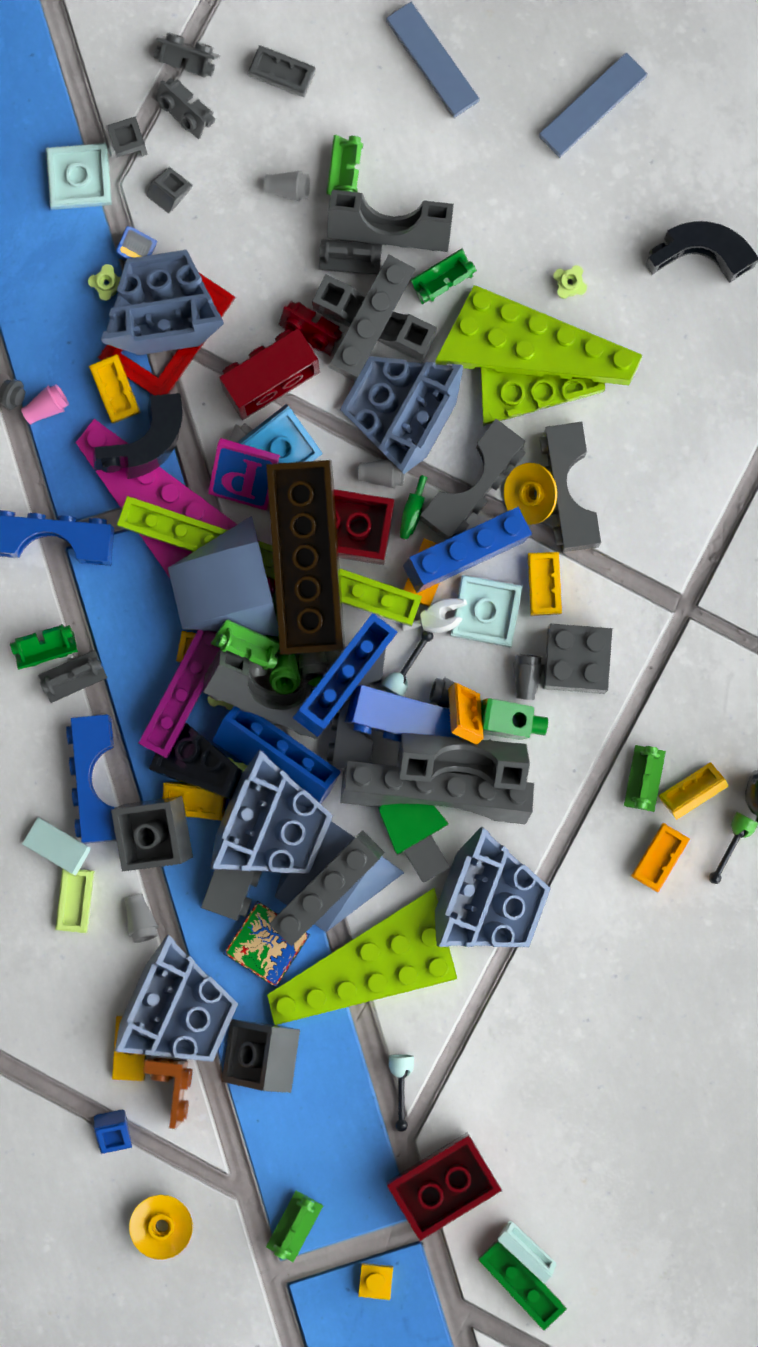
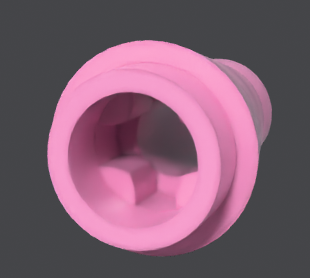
[21,384,69,425]

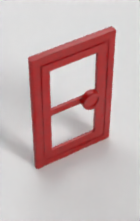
[98,273,236,395]

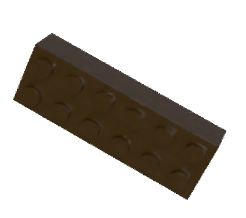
[266,460,345,655]

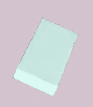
[22,817,92,875]
[497,1221,557,1283]

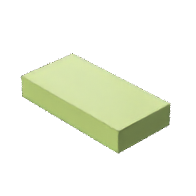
[55,868,95,933]

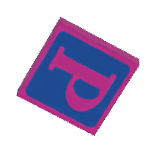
[208,438,280,511]

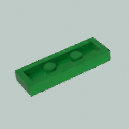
[478,1240,567,1331]

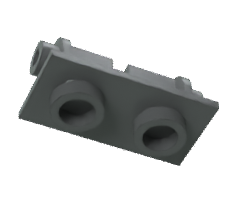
[154,33,220,78]
[155,78,216,139]
[319,239,382,275]
[38,650,107,703]

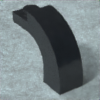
[645,221,758,283]
[93,393,183,479]

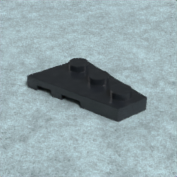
[149,722,243,800]

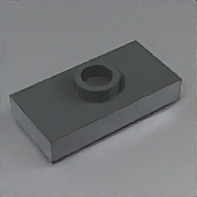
[248,45,316,97]

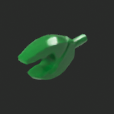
[400,475,427,540]

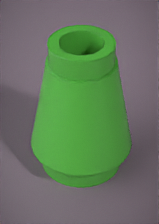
[269,653,301,694]

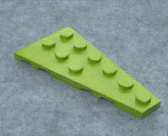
[435,285,643,385]
[267,888,457,1025]

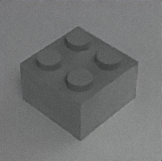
[543,623,613,694]
[111,796,193,872]

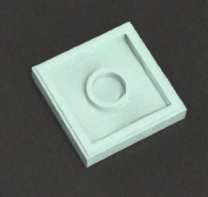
[46,143,112,210]
[451,575,523,647]

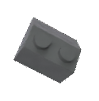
[222,1019,300,1093]

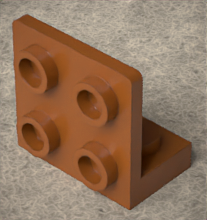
[143,1057,193,1129]

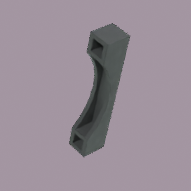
[340,761,534,825]

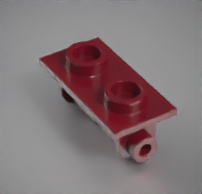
[278,301,344,356]

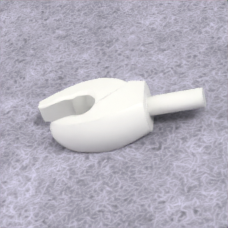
[402,598,467,633]

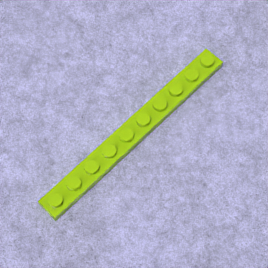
[117,496,422,627]

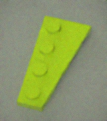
[481,367,605,426]

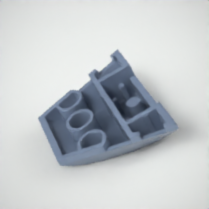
[101,250,224,355]
[340,356,463,474]
[168,516,279,637]
[211,750,333,874]
[275,821,405,932]
[435,827,551,947]
[115,935,238,1062]

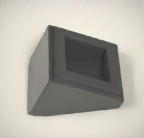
[147,167,193,213]

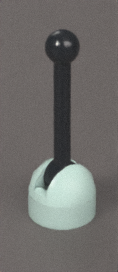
[381,630,434,696]
[389,1054,414,1132]

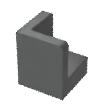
[106,116,148,157]
[404,835,450,882]

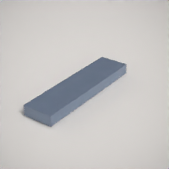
[386,1,480,118]
[539,52,648,158]

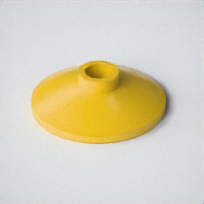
[504,463,557,525]
[129,1195,193,1260]

